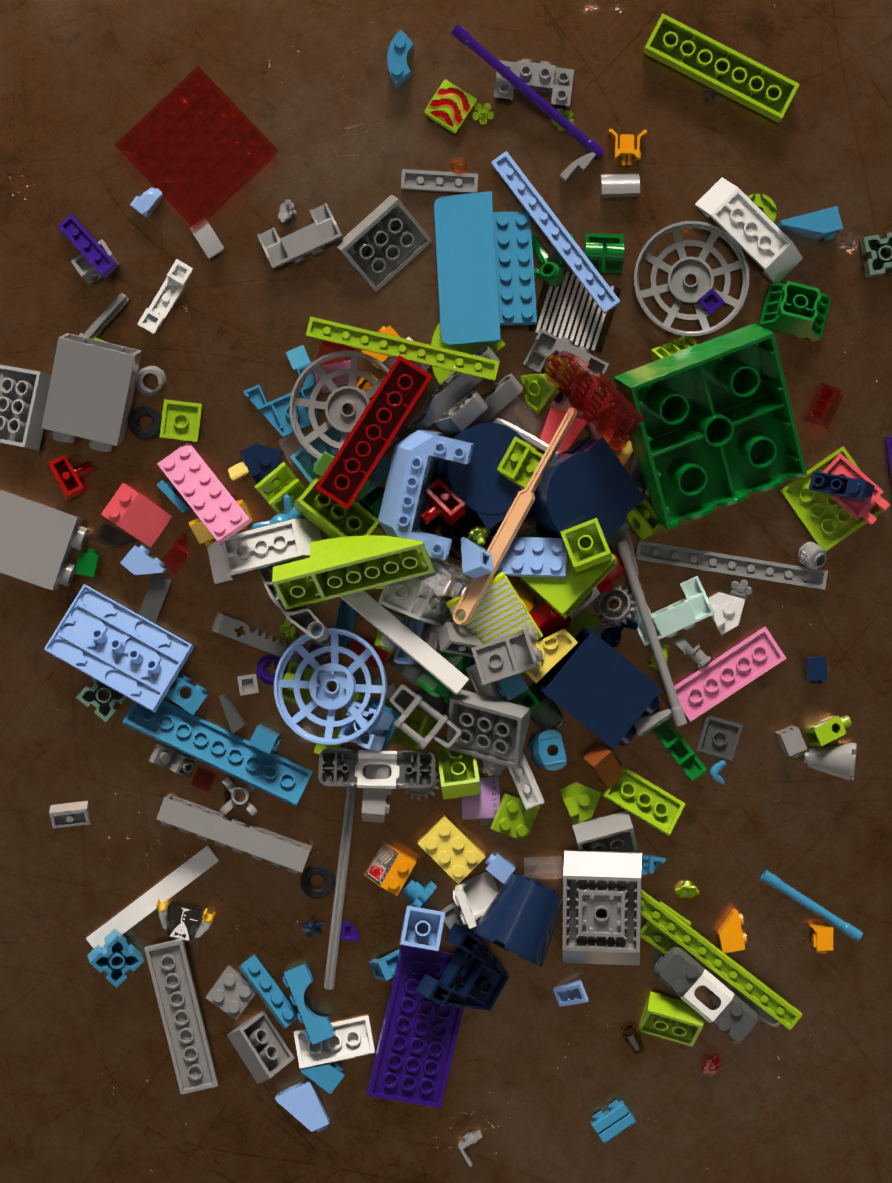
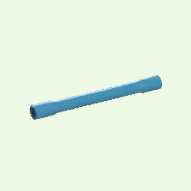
[760,870,863,942]

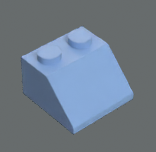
[399,906,445,951]

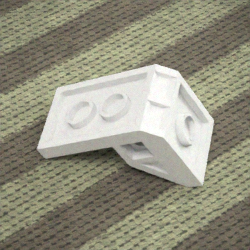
[378,577,459,626]

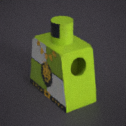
[803,715,852,746]

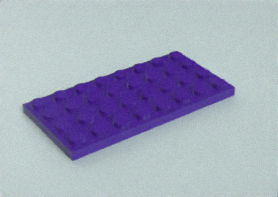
[366,945,464,1108]

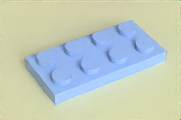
[491,536,568,578]

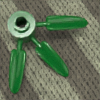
[532,233,575,287]

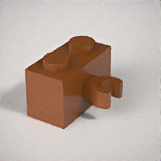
[583,742,625,789]

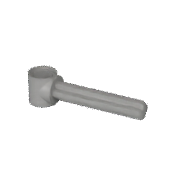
[78,293,129,339]

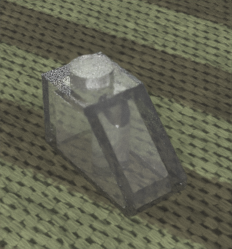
[524,856,563,879]

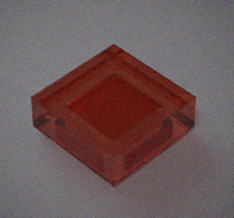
[191,767,216,792]

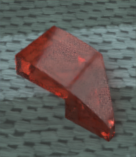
[160,532,187,573]

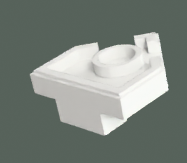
[708,592,745,635]

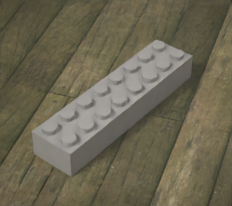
[156,794,312,874]

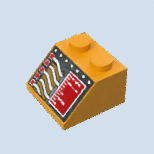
[364,841,416,896]

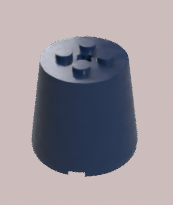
[472,874,563,967]

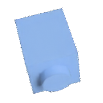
[485,852,516,884]

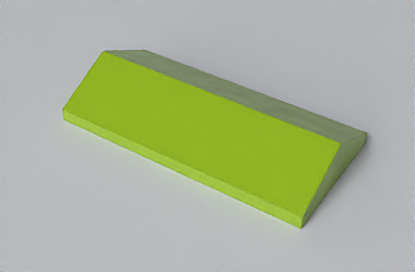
[603,766,686,836]

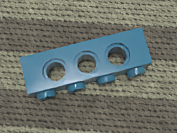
[165,673,208,715]

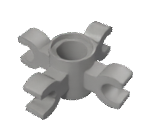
[220,777,258,817]

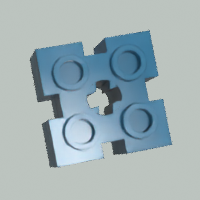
[87,929,144,988]

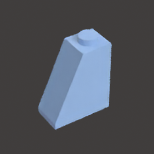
[275,1079,330,1132]

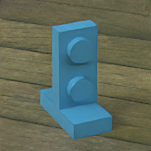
[369,949,400,981]

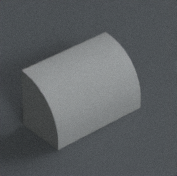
[600,173,641,198]

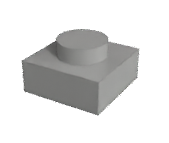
[237,674,259,696]

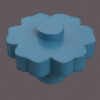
[402,880,437,910]

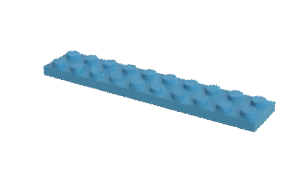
[122,700,313,807]

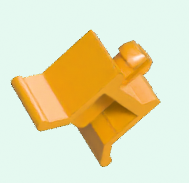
[607,128,647,166]

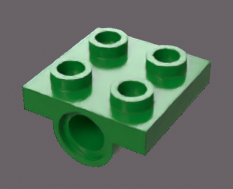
[584,233,624,274]

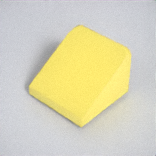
[228,461,250,482]

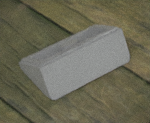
[49,801,91,829]

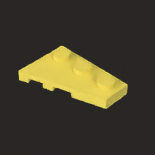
[526,629,578,683]

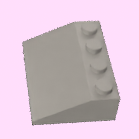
[335,194,433,292]
[0,365,51,451]
[446,689,531,769]

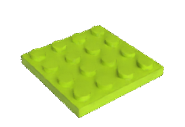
[780,446,887,551]

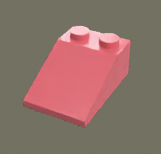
[101,483,173,548]

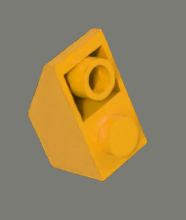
[717,909,748,953]

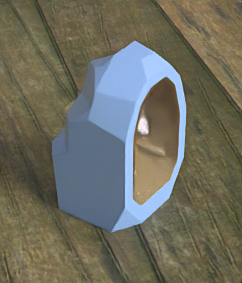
[130,188,163,218]

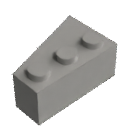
[361,764,392,823]

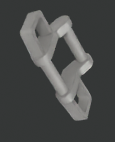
[390,685,462,750]

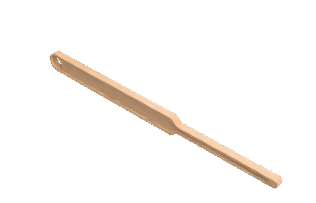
[453,407,577,625]

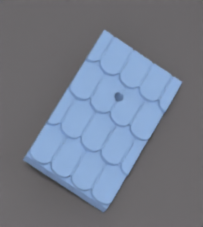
[44,584,194,713]

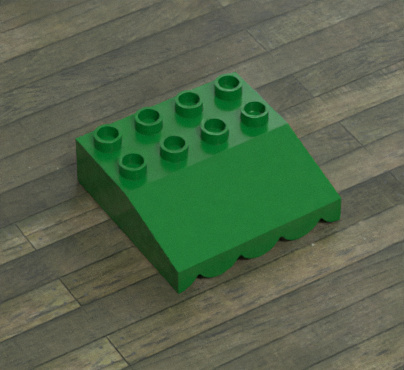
[614,323,807,530]

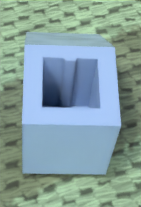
[461,537,493,579]
[120,545,166,575]

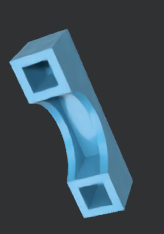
[283,963,336,1045]

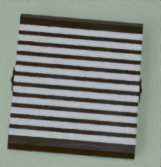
[528,271,621,353]

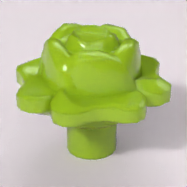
[467,526,490,546]

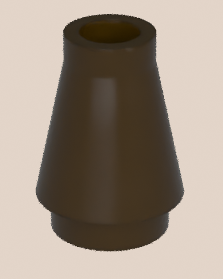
[621,1024,645,1054]

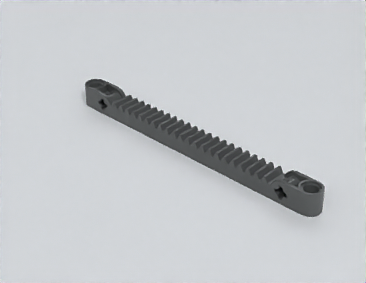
[211,612,449,715]

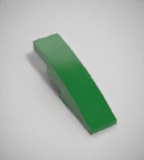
[652,707,708,782]

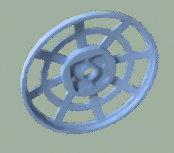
[274,628,387,745]

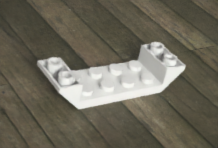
[695,178,803,283]
[207,519,322,584]

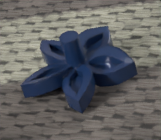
[301,919,324,938]

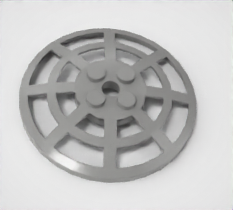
[634,221,749,337]
[289,351,403,459]

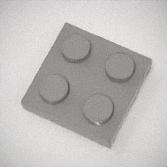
[205,966,256,1020]

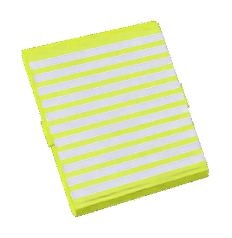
[446,572,543,644]

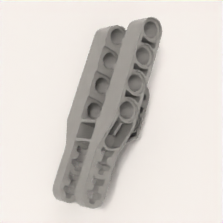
[395,345,523,444]

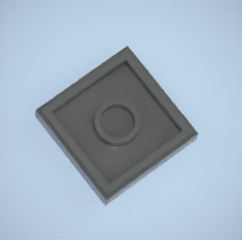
[696,714,743,762]

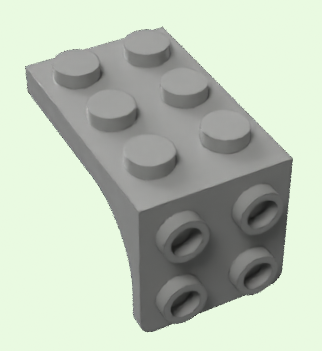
[471,626,544,686]

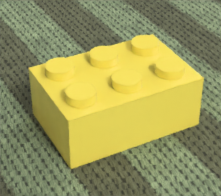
[417,814,486,884]

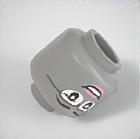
[798,542,827,570]

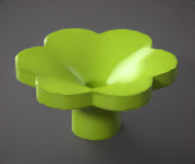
[675,881,699,899]

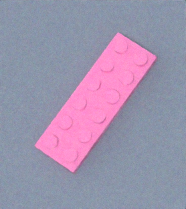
[157,442,251,545]
[674,626,787,722]

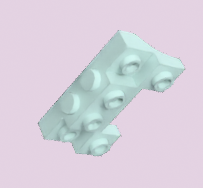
[631,576,715,646]

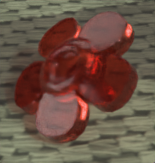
[702,1056,722,1076]

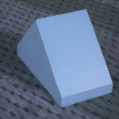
[553,978,589,1007]

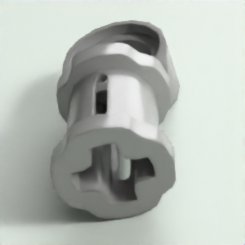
[673,636,711,669]

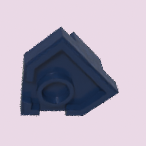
[240,443,283,484]

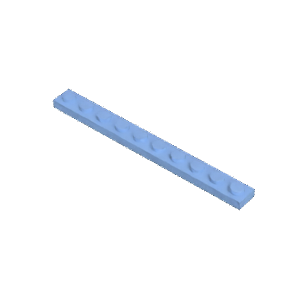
[491,151,621,314]

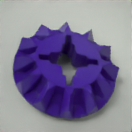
[256,654,287,685]

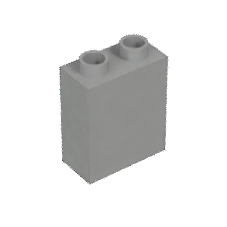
[42,333,142,452]
[0,489,89,591]

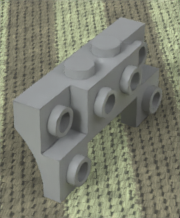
[493,59,574,108]
[257,203,342,270]
[523,329,609,400]

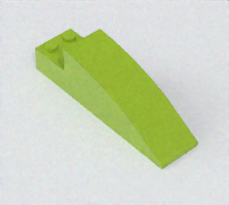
[272,535,435,610]

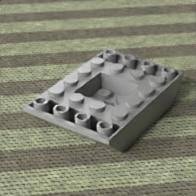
[562,850,642,966]

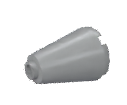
[804,742,857,781]

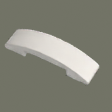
[137,259,193,334]

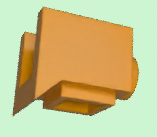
[809,924,834,954]

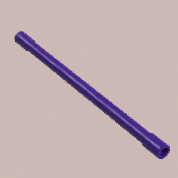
[451,24,605,159]

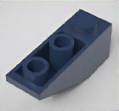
[809,471,875,505]

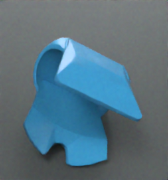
[527,728,567,771]

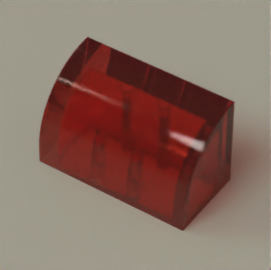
[806,382,843,429]

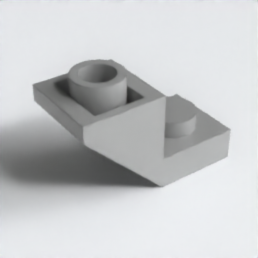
[149,743,197,777]

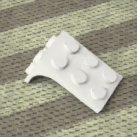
[453,871,499,929]

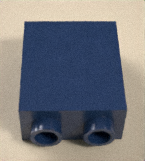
[536,626,662,749]

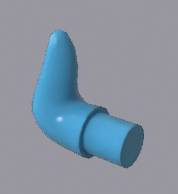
[709,759,727,785]

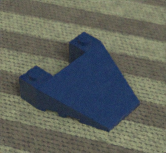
[416,923,509,1011]

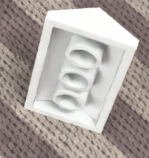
[293,1015,375,1069]

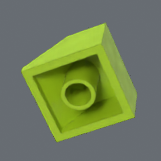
[560,518,613,573]

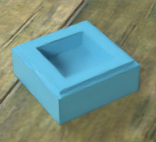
[286,345,311,370]

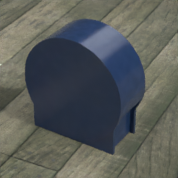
[436,423,526,530]
[533,436,645,539]

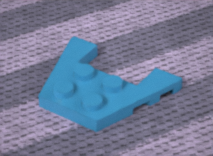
[243,362,319,437]

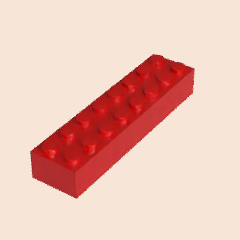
[315,355,433,509]

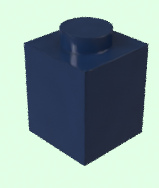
[804,656,828,684]

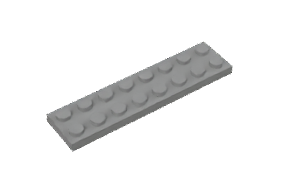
[144,938,219,1095]

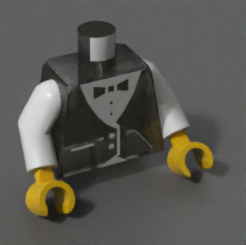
[156,898,216,945]

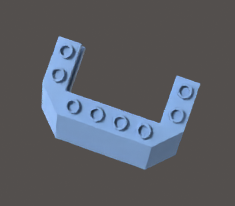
[378,429,474,560]

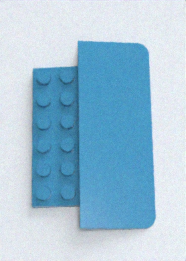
[434,191,537,346]

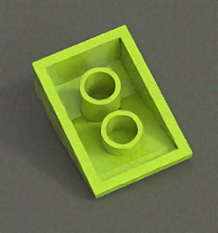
[435,738,481,800]

